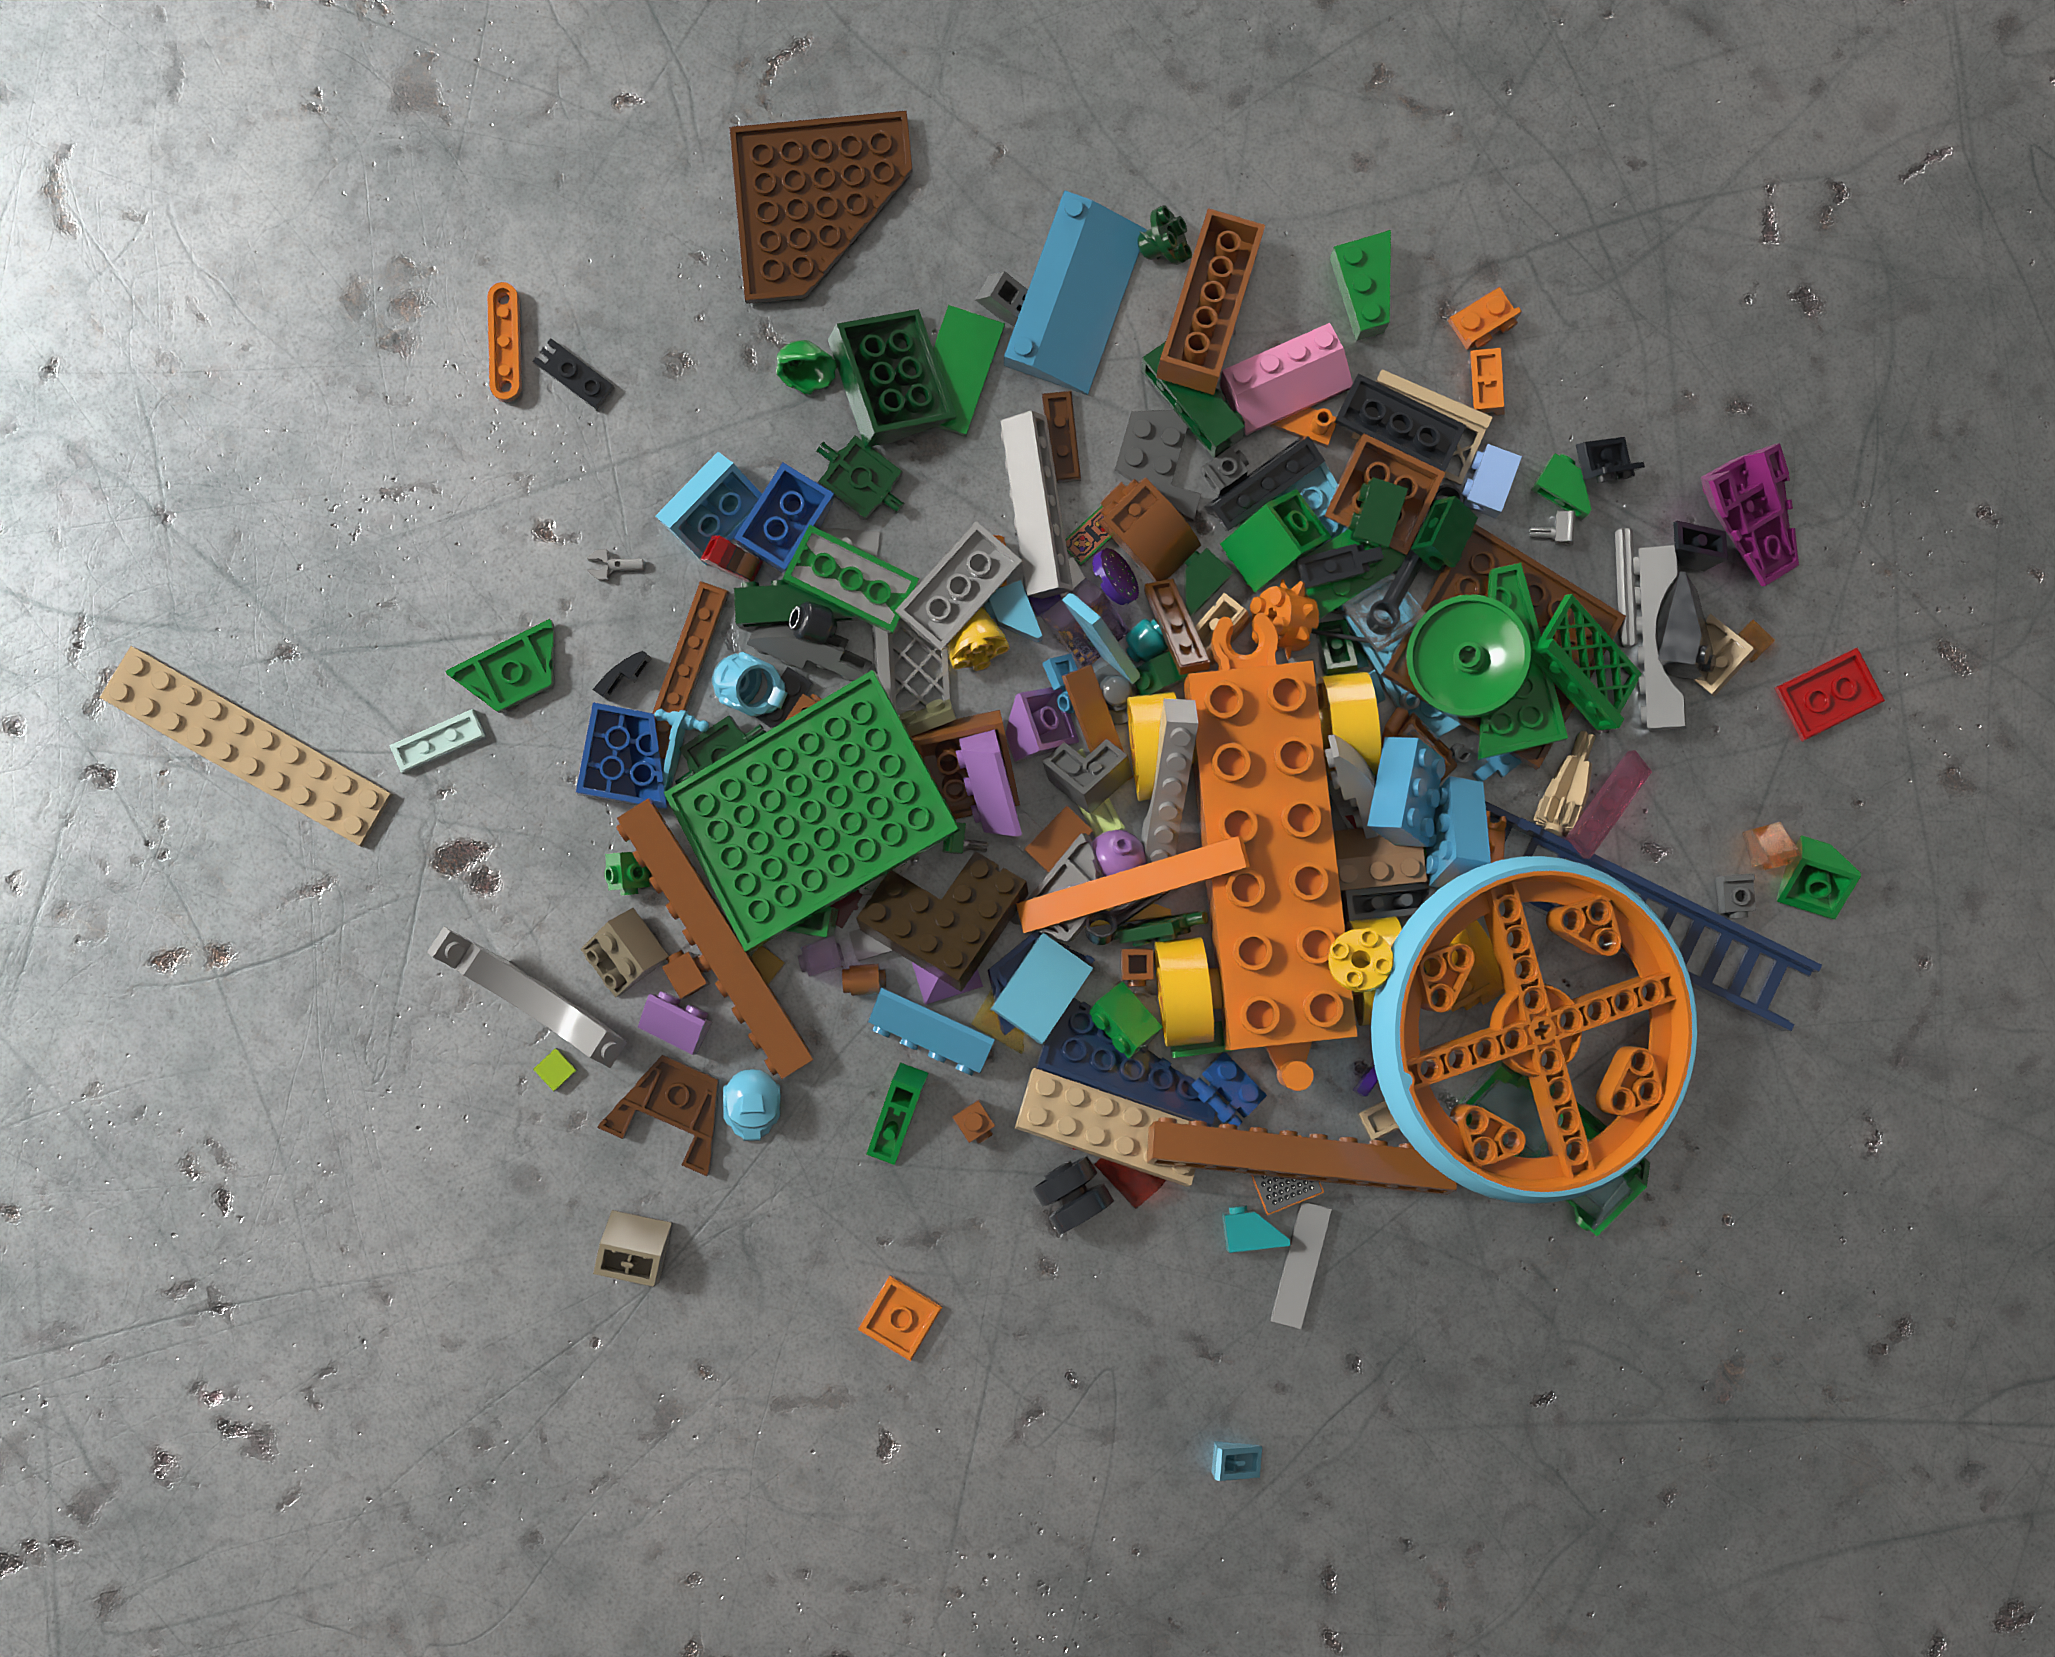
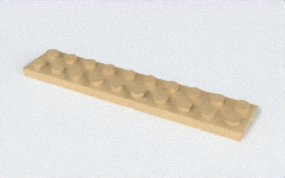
[99,646,393,847]

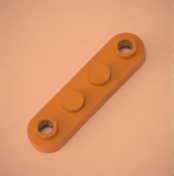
[487,282,522,402]

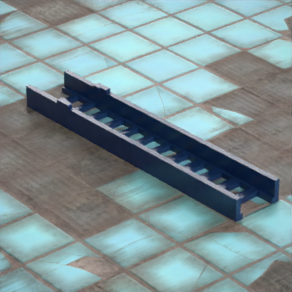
[1485,801,1822,1031]

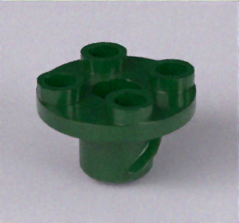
[1137,205,1192,265]

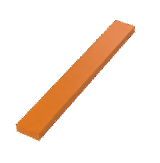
[1016,836,1250,933]

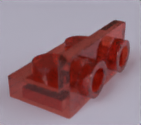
[1094,1157,1166,1209]

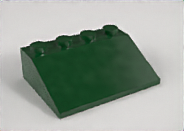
[828,309,957,448]

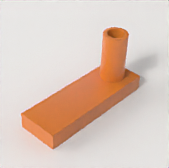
[1269,407,1336,448]

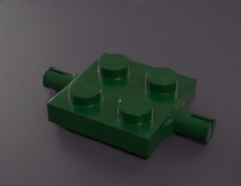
[816,435,905,520]
[675,715,766,785]
[1111,911,1208,947]

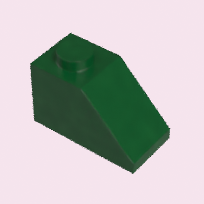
[1184,548,1233,618]
[1134,651,1201,696]

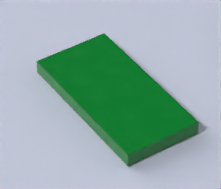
[933,305,1005,437]

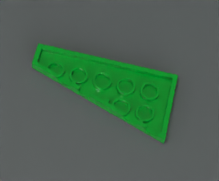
[1478,563,1568,760]

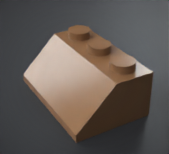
[1333,828,1427,892]

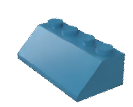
[868,988,996,1076]

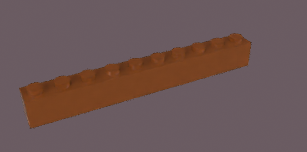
[616,798,814,1079]
[1147,1117,1457,1195]

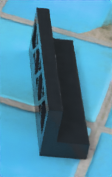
[1204,436,1325,531]

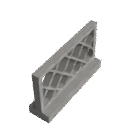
[871,620,950,715]

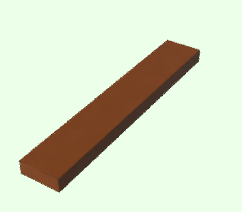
[652,581,730,760]

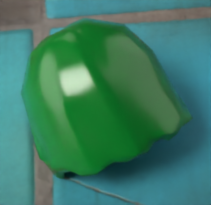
[776,340,837,394]

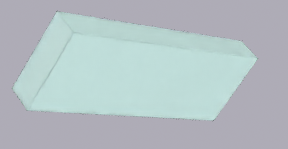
[389,709,487,774]

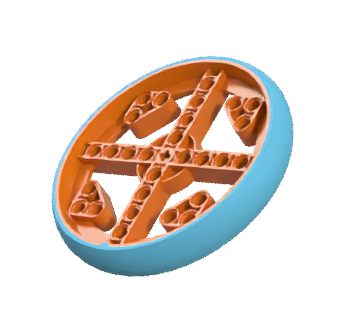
[1371,856,1697,1204]

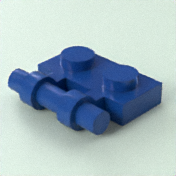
[1191,1052,1267,1126]

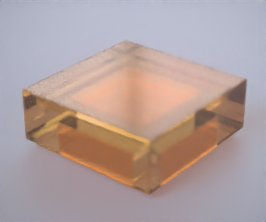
[1737,619,1775,663]

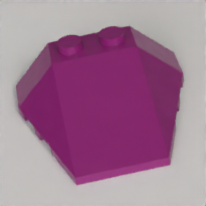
[1700,443,1799,586]

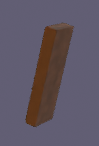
[1042,391,1081,483]

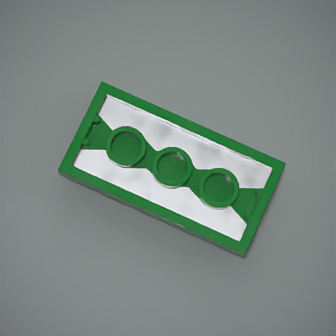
[782,524,919,634]

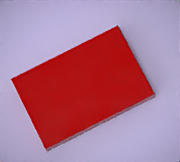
[1774,647,1885,741]

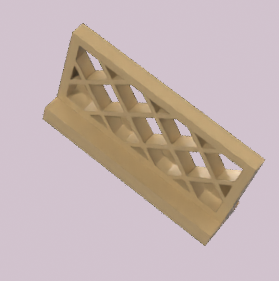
[1351,369,1493,485]

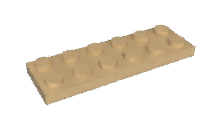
[1015,1068,1196,1187]

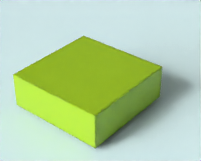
[533,1048,578,1092]

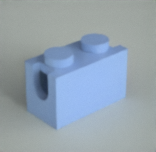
[1461,444,1522,518]

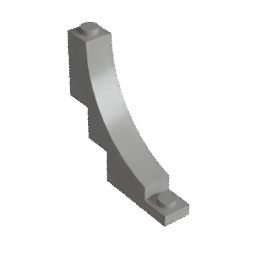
[427,926,627,1068]

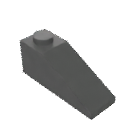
[975,271,1028,327]

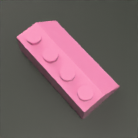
[1219,323,1353,435]

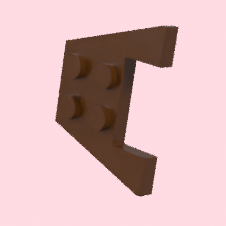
[597,1055,719,1176]

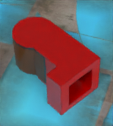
[700,535,763,582]

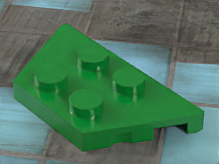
[1305,529,1406,620]
[445,619,554,713]

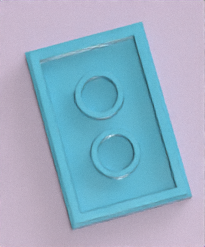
[1062,593,1140,684]
[991,933,1093,1044]

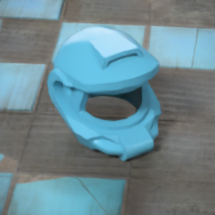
[712,652,788,716]
[723,1069,780,1141]

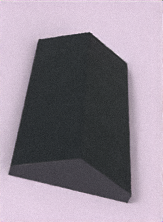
[1334,373,1466,472]

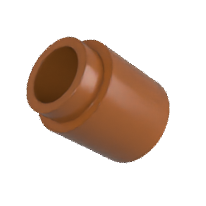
[842,963,887,996]

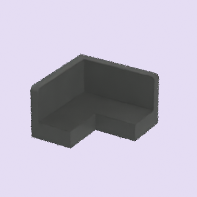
[1042,739,1133,814]

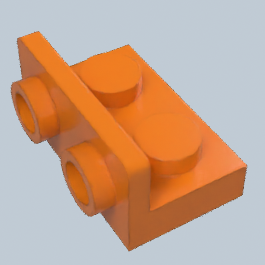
[1448,287,1522,350]

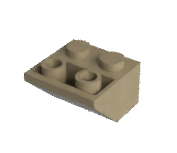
[580,908,669,998]
[593,1210,673,1287]

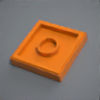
[858,1275,943,1361]

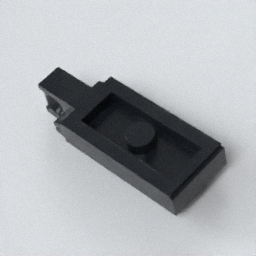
[1296,543,1384,590]

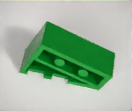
[1330,230,1391,341]

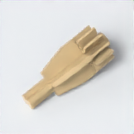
[1533,731,1596,837]

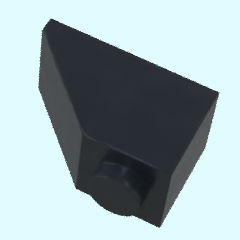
[1673,520,1728,572]

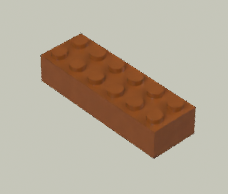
[1156,208,1265,395]

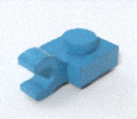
[1472,753,1522,782]

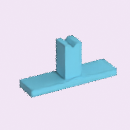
[1368,669,1386,704]

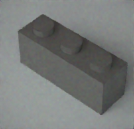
[1340,882,1436,924]

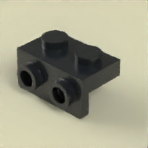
[1576,437,1645,483]

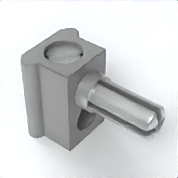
[1529,511,1575,546]

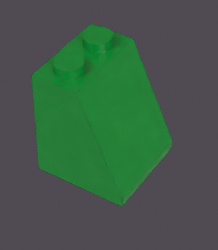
[1220,489,1332,592]

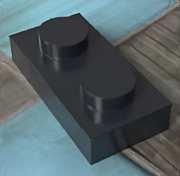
[754,667,814,729]

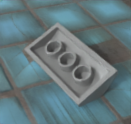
[895,521,1022,651]

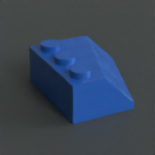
[576,702,667,809]

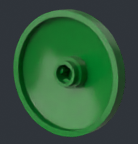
[1406,595,1532,718]

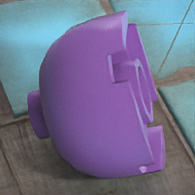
[1092,829,1147,877]

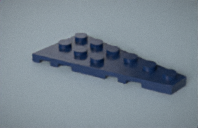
[1036,998,1216,1127]

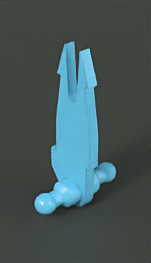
[654,709,709,804]

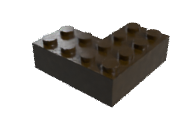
[856,851,1029,992]

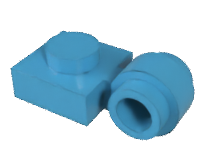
[1042,654,1078,714]

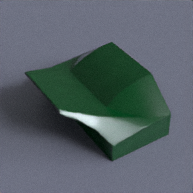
[1316,619,1369,676]

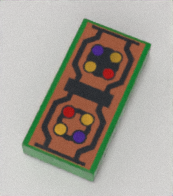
[1065,506,1112,566]

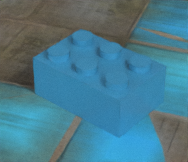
[1367,737,1445,847]
[1425,776,1491,888]

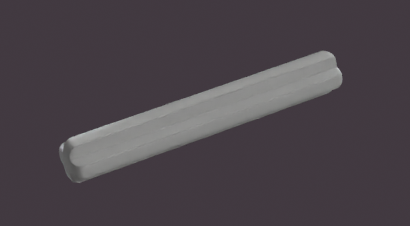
[1615,528,1638,647]

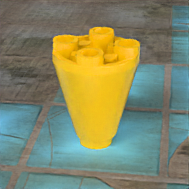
[947,607,1010,671]

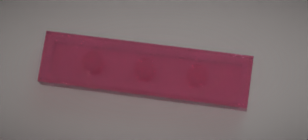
[1566,750,1652,859]

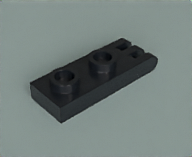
[532,338,615,411]

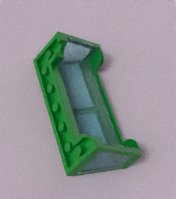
[1458,1045,1650,1236]

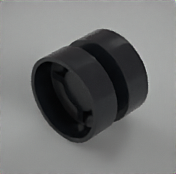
[1032,1155,1114,1235]

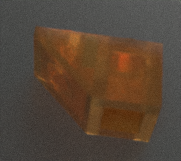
[1742,822,1800,870]

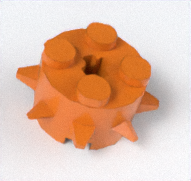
[1250,579,1319,660]

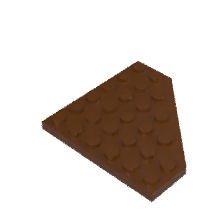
[729,110,913,304]

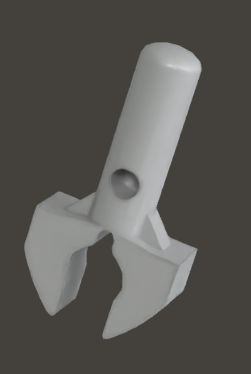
[587,549,646,581]

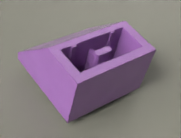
[638,991,713,1055]

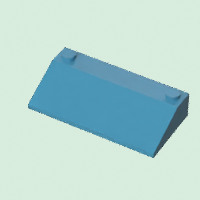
[1004,190,1147,395]

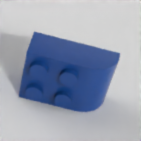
[734,462,835,574]

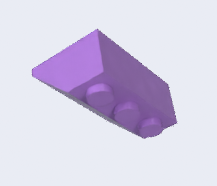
[956,730,1022,836]

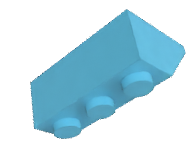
[655,452,762,565]

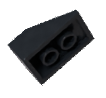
[1658,572,1716,681]

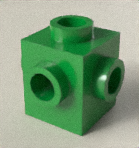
[604,851,651,896]

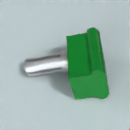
[942,822,988,854]

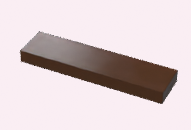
[1144,578,1210,675]

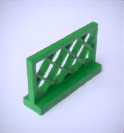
[1531,594,1642,730]

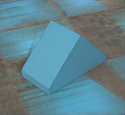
[1212,1441,1262,1481]

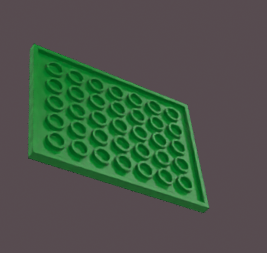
[663,670,961,953]

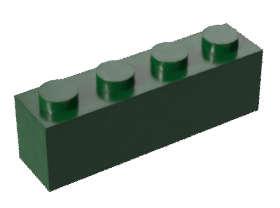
[1141,341,1245,458]
[734,580,859,628]

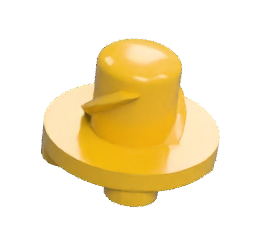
[1328,928,1393,992]

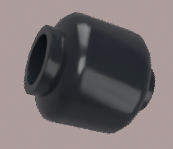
[789,601,837,645]

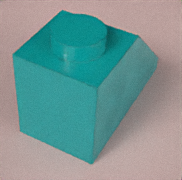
[1222,1205,1291,1253]

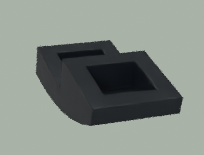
[592,651,652,700]

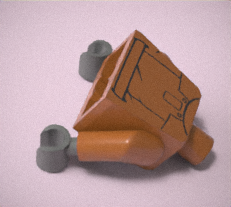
[1381,691,1471,783]

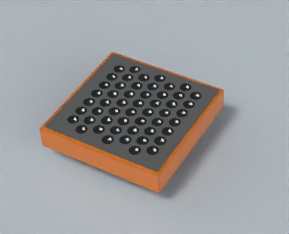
[1250,1135,1324,1216]

